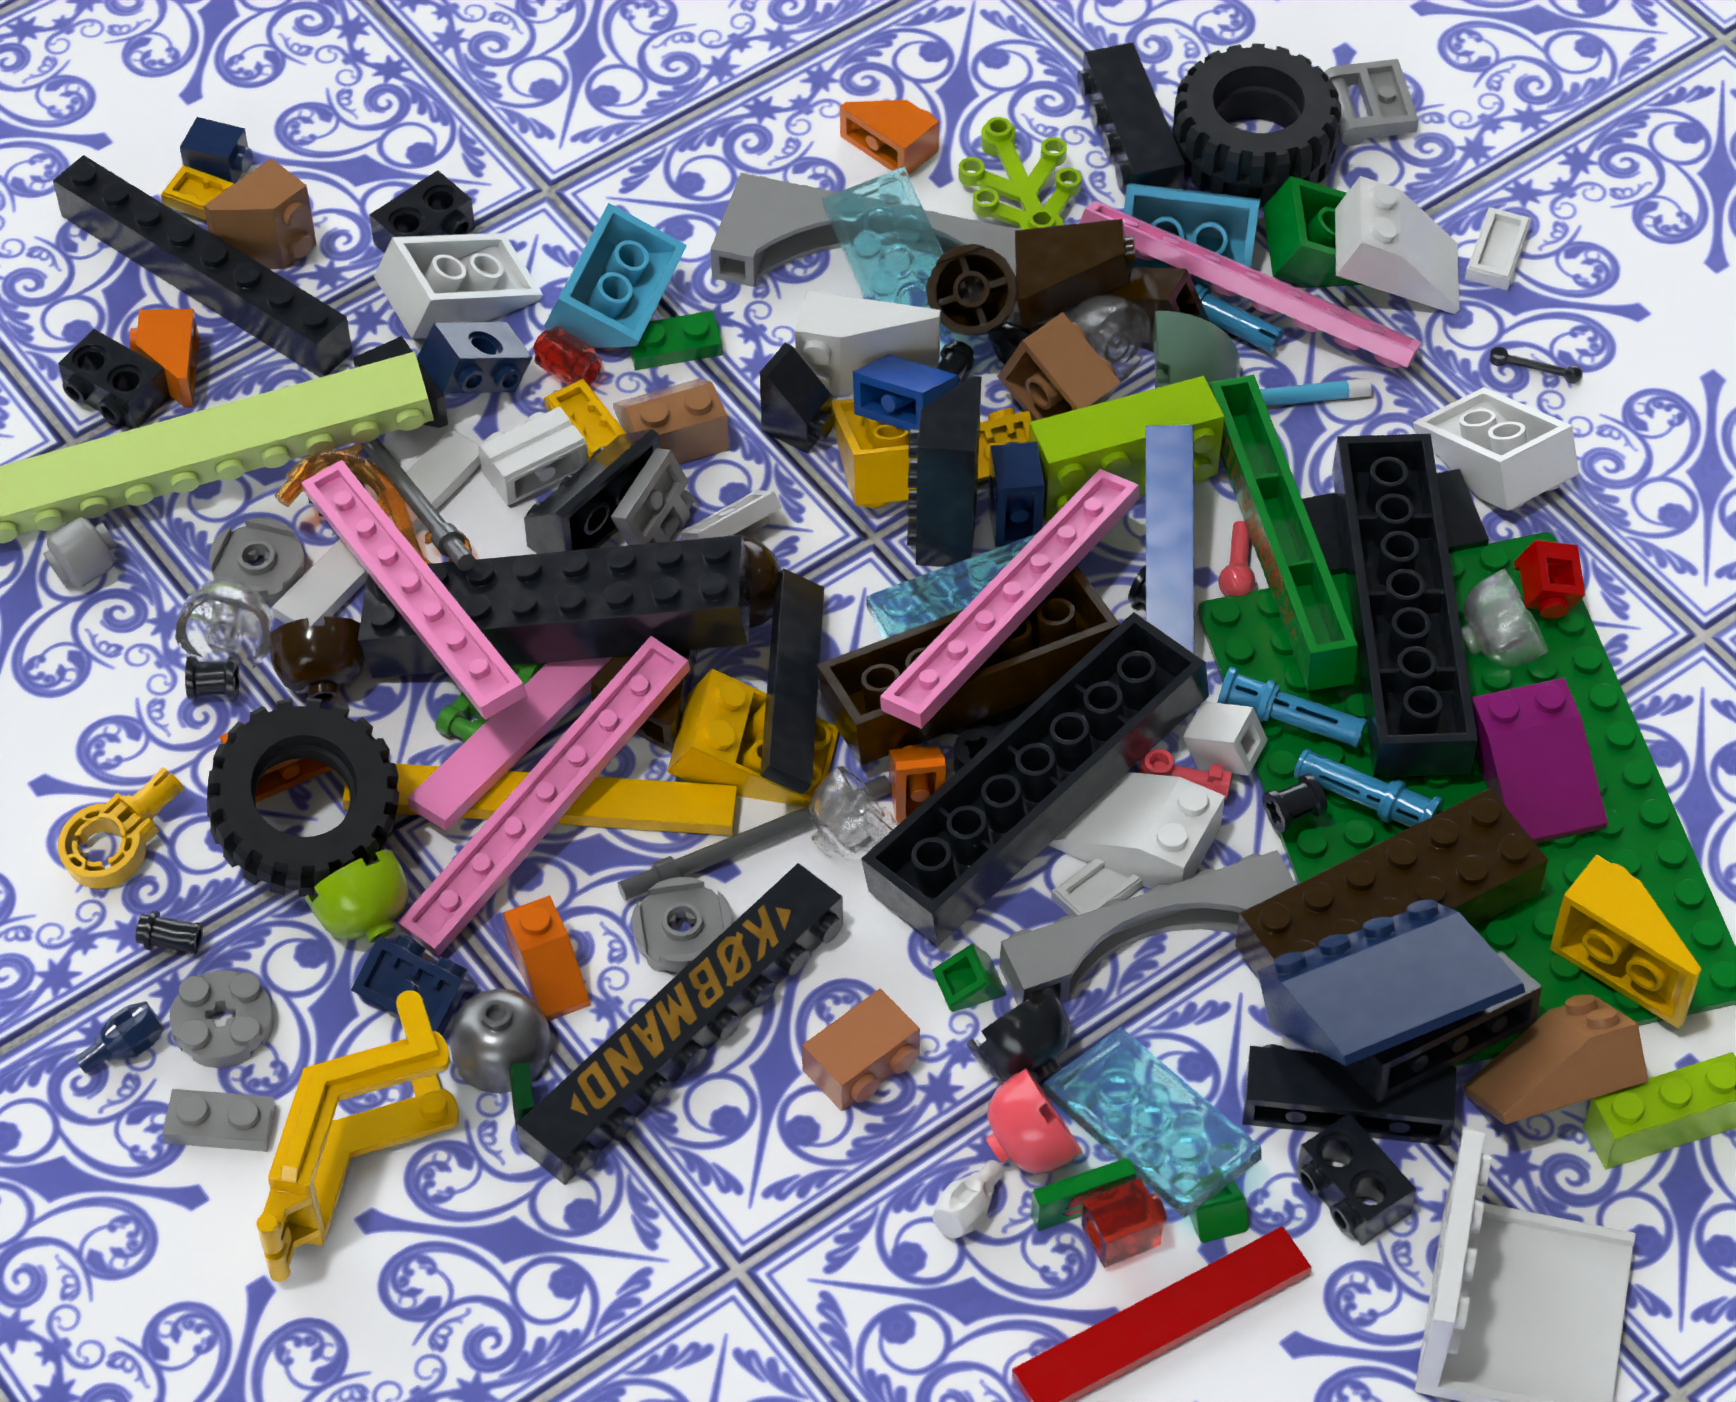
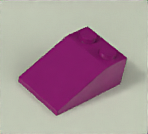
[1472,678,1608,844]

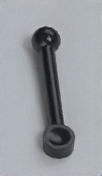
[1489,347,1583,383]

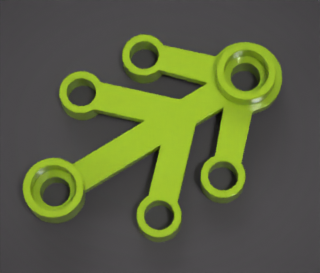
[958,117,1082,230]

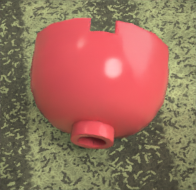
[985,1069,1083,1174]

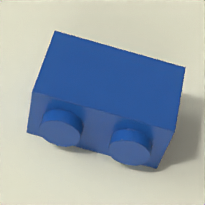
[852,354,959,431]

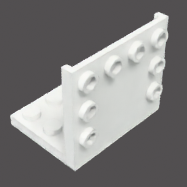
[1414,1129,1636,1402]

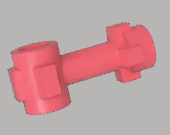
[1139,749,1232,800]

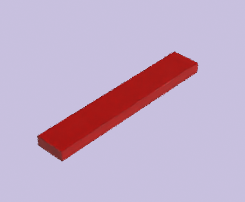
[1012,1226,1312,1402]

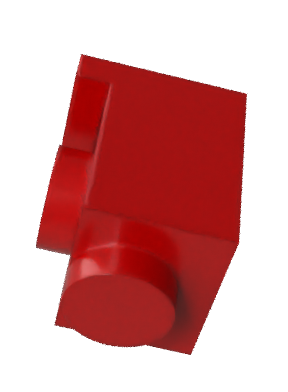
[1514,540,1585,619]

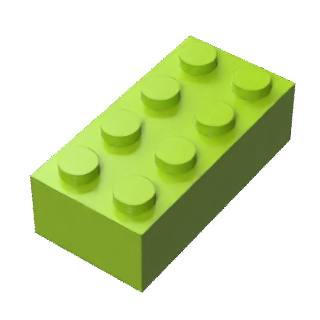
[1028,376,1224,522]

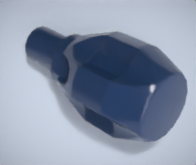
[74,1001,165,1074]

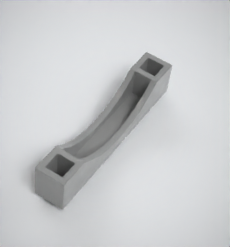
[999,850,1296,1006]

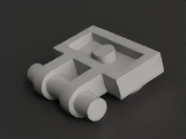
[611,448,695,545]

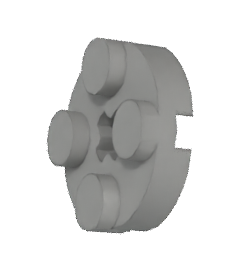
[209,518,305,606]
[632,877,732,972]
[169,970,274,1068]

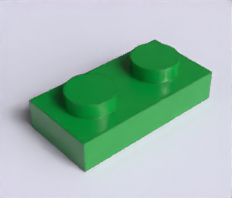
[629,310,723,371]

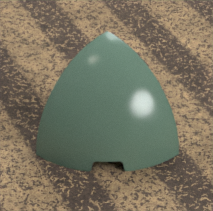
[1153,311,1240,388]

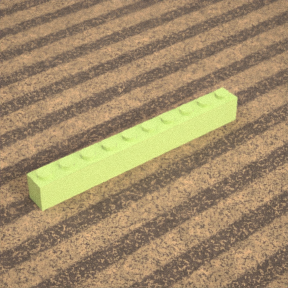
[0,352,434,543]

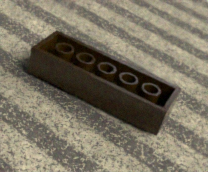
[817,566,1120,766]
[1235,788,1548,976]

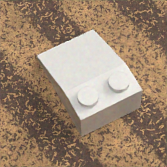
[1335,176,1459,314]
[374,233,543,339]
[795,290,941,397]
[1413,387,1579,511]
[1048,772,1225,889]

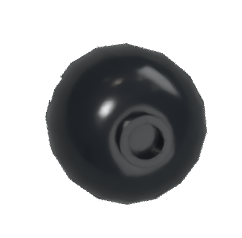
[967,988,1071,1083]

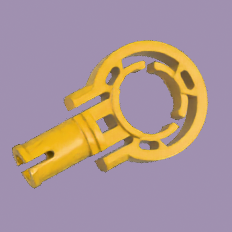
[58,767,184,889]

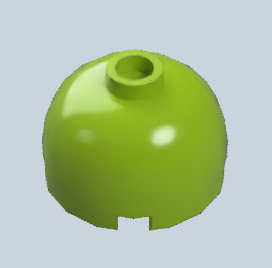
[305,850,409,943]

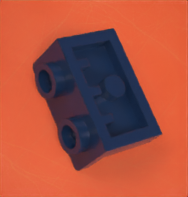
[351,935,477,1035]

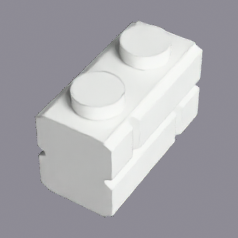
[478,407,588,506]

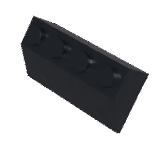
[907,376,982,569]

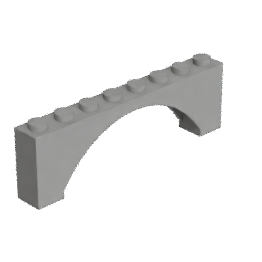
[710,173,1068,333]

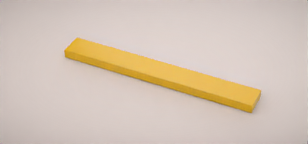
[342,764,737,836]

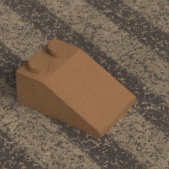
[1464,995,1648,1125]

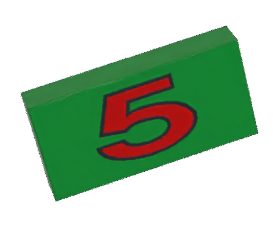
[1031,1158,1137,1231]

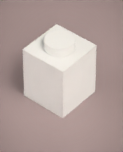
[1183,701,1268,776]

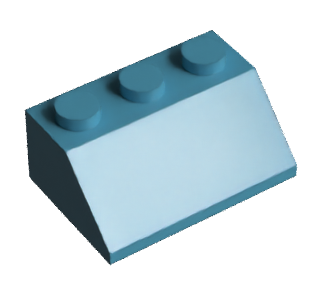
[1123,183,1261,285]
[543,202,687,348]

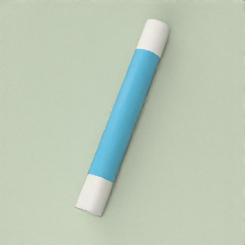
[1260,378,1372,407]

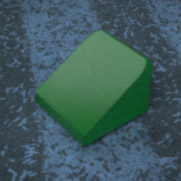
[932,943,1006,1012]
[1180,1173,1249,1242]

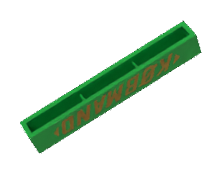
[1209,374,1358,691]

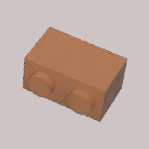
[802,988,920,1111]

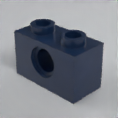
[417,322,533,393]
[988,442,1045,547]

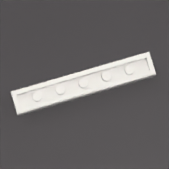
[272,428,481,627]

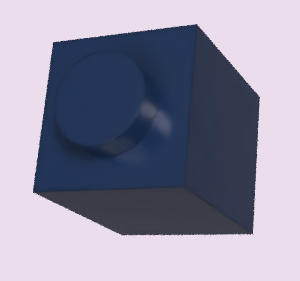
[179,117,253,184]

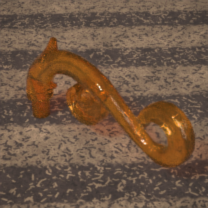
[274,444,472,564]

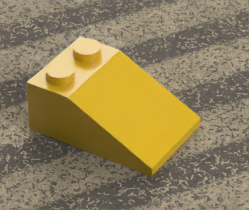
[832,398,917,508]
[1550,854,1702,1029]

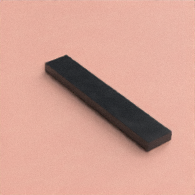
[760,568,824,795]

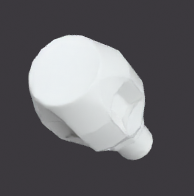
[933,1160,1004,1238]

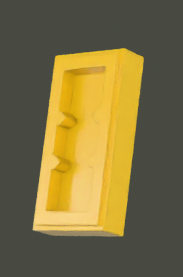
[160,165,234,221]
[544,379,627,462]

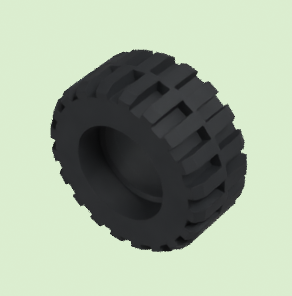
[1172,43,1341,208]
[207,698,399,897]

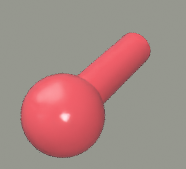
[1218,521,1256,597]

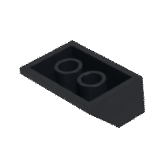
[524,429,659,554]

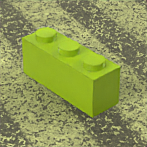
[1583,1052,1736,1170]

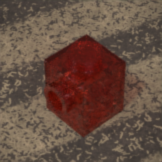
[1081,1178,1167,1268]

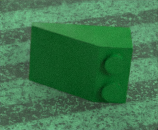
[1263,176,1364,287]

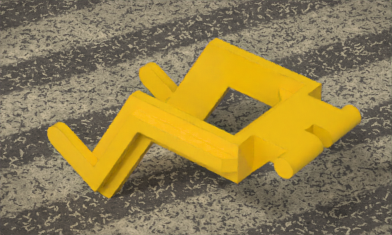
[256,990,459,1282]

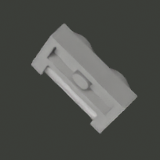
[1325,59,1419,146]

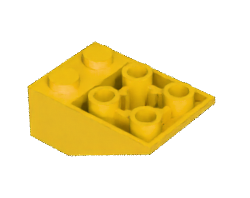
[667,668,839,807]

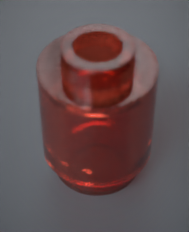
[533,326,602,385]

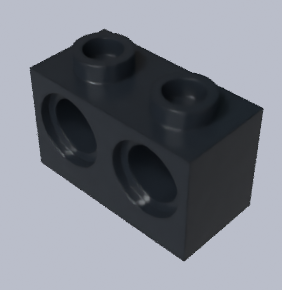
[369,170,475,254]
[58,329,170,430]
[1296,1113,1416,1246]

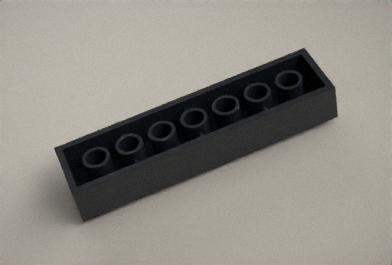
[1332,434,1478,777]
[358,535,752,678]
[861,612,1209,946]

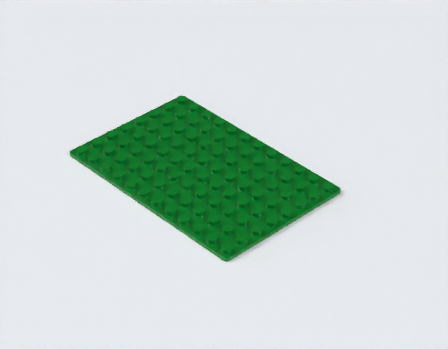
[1197,532,1736,1066]

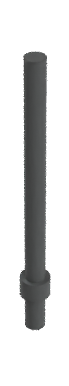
[359,438,475,571]
[617,775,892,901]

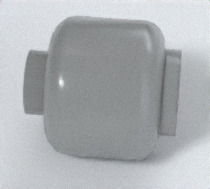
[43,517,117,587]

